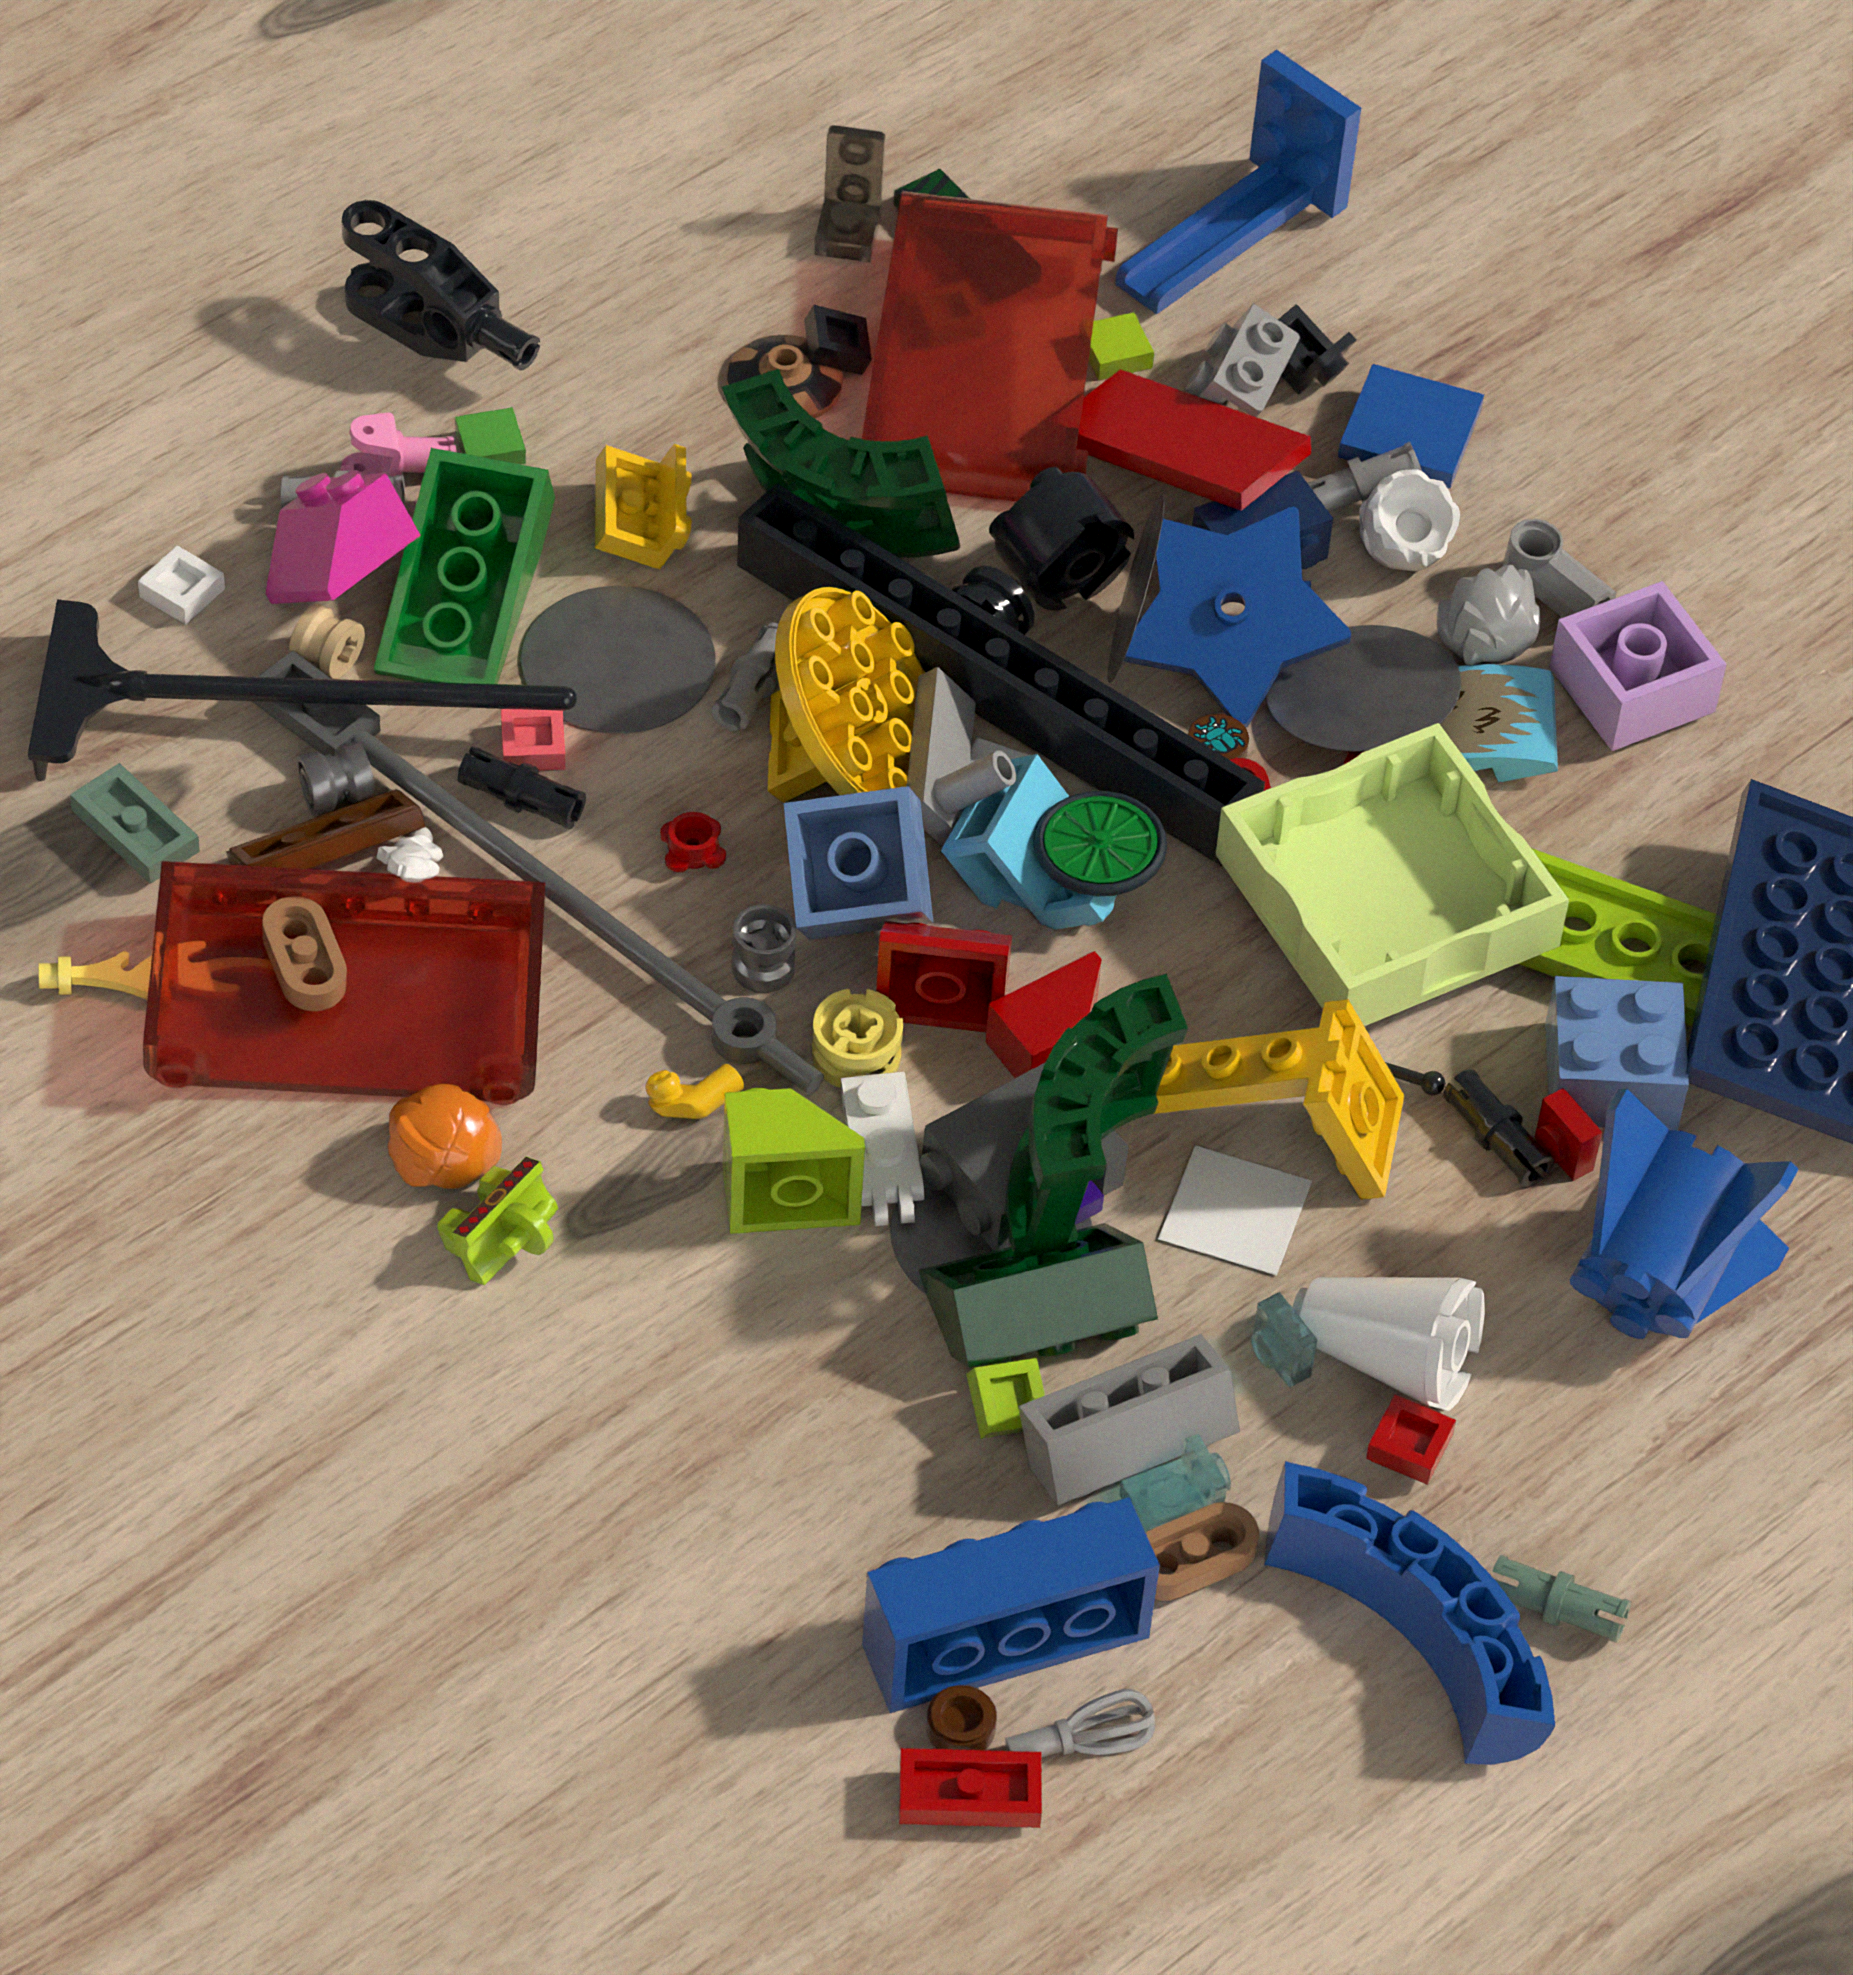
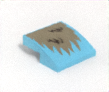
[1440,664,1558,783]

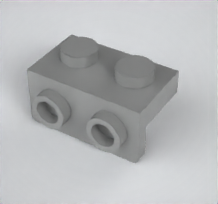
[1185,303,1300,417]

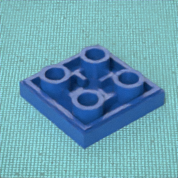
[1338,364,1485,489]

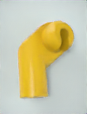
[645,1064,744,1119]

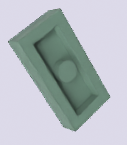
[70,763,200,884]

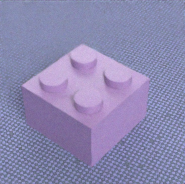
[1549,581,1727,751]

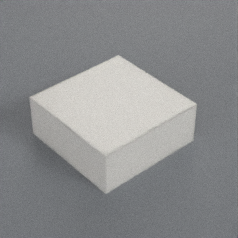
[138,545,225,625]

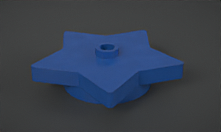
[1124,507,1351,728]

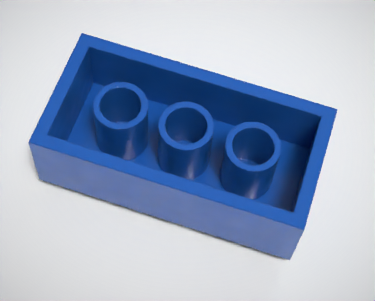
[862,1497,1160,1713]

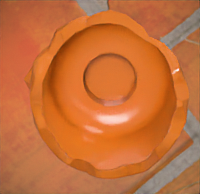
[387,1084,502,1189]

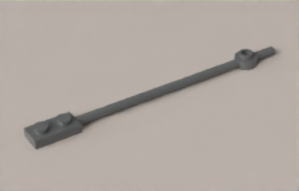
[253,650,824,1095]

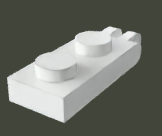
[841,1071,924,1227]

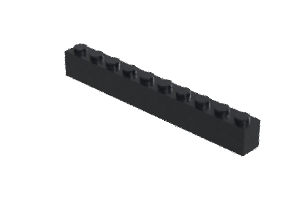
[737,483,1265,866]

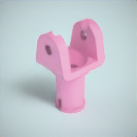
[340,413,456,476]

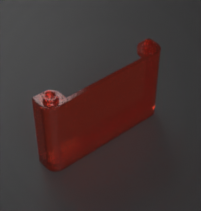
[862,191,1119,501]
[143,861,546,1105]

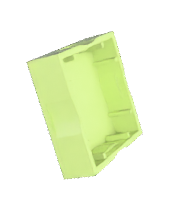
[1216,723,1569,1026]

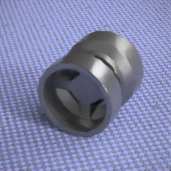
[297,740,375,816]
[732,904,796,993]

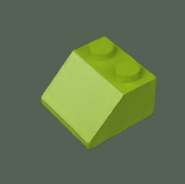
[723,1088,865,1234]

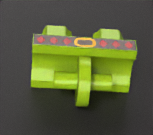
[437,1156,559,1286]

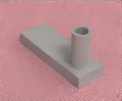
[906,667,1016,847]

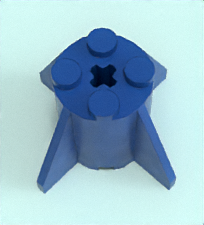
[1569,1088,1799,1339]

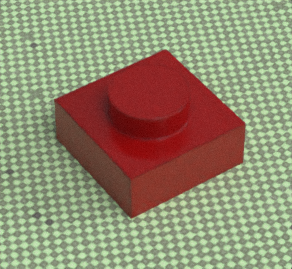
[1534,1088,1602,1181]
[1366,1394,1456,1485]

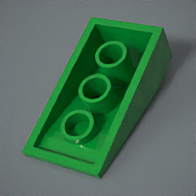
[373,448,555,684]

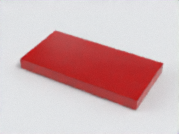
[1050,369,1311,511]

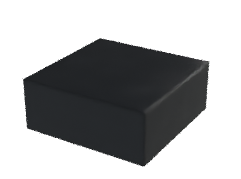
[804,305,872,375]

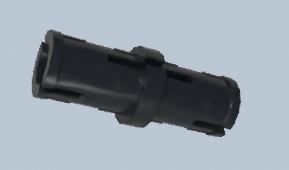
[457,746,586,829]
[1443,1069,1555,1187]

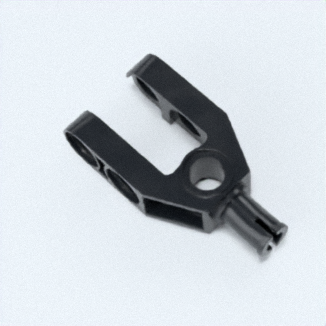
[341,200,540,371]

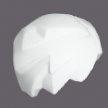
[1359,469,1460,571]

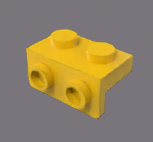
[595,443,692,570]

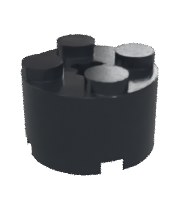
[989,467,1134,611]

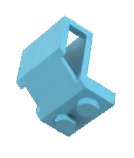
[941,754,1117,930]

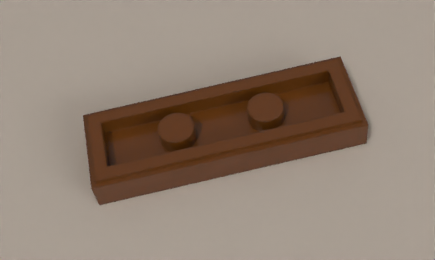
[226,789,425,890]

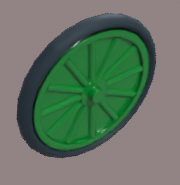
[1034,791,1167,897]

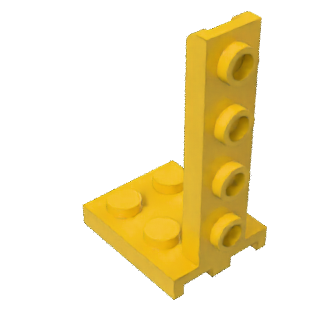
[1153,999,1404,1200]

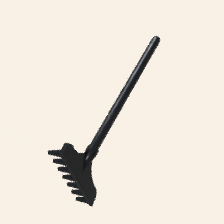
[28,599,577,781]

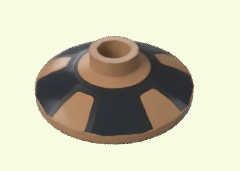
[726,335,843,418]

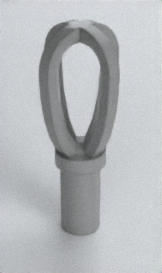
[1005,1689,1155,1757]

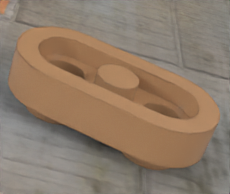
[262,896,347,1011]
[1145,1502,1259,1601]

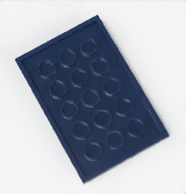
[1685,779,1853,1144]

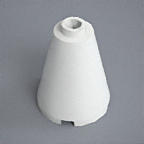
[1292,1277,1485,1411]

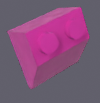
[265,470,420,604]

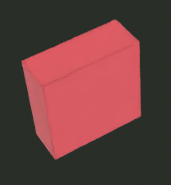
[501,709,565,771]

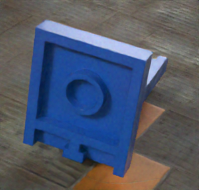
[1115,49,1362,315]

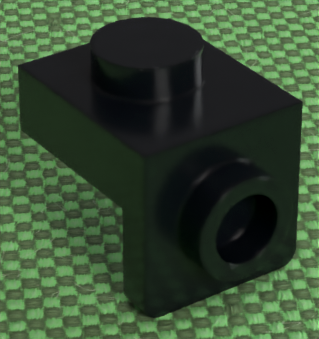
[1277,304,1357,395]

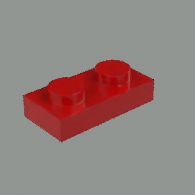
[899,1748,1042,1828]

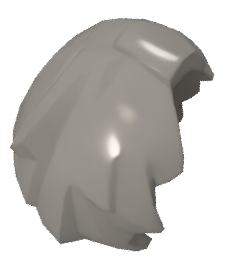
[1436,564,1540,665]

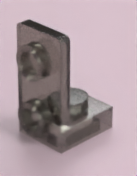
[814,125,886,263]

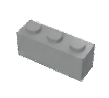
[1019,1334,1240,1505]

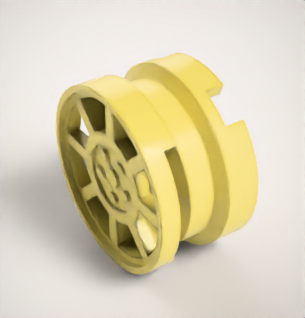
[812,989,903,1088]

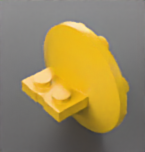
[767,587,925,803]

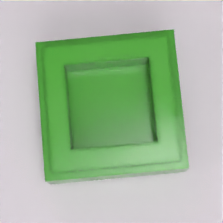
[455,407,526,464]

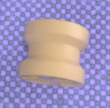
[289,604,365,679]

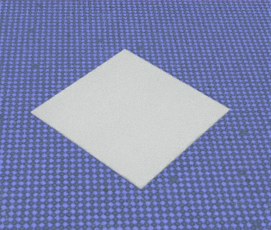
[1158,1145,1312,1276]

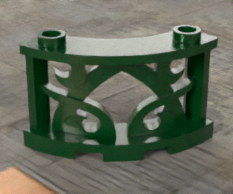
[721,369,961,558]
[1006,973,1188,1259]

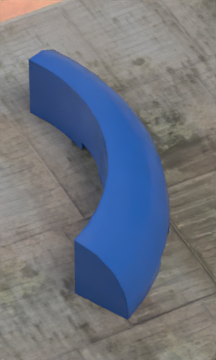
[1264,1461,1555,1765]

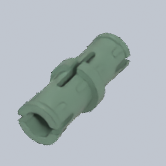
[1492,1554,1631,1643]

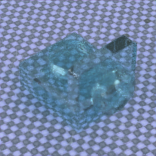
[1119,1434,1231,1532]

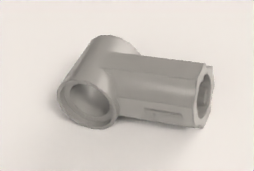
[1502,519,1617,618]

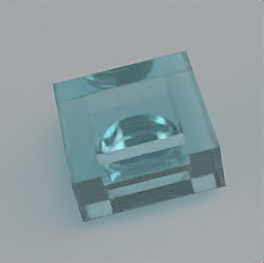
[1251,1292,1318,1388]

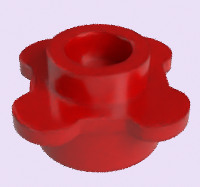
[660,812,726,872]

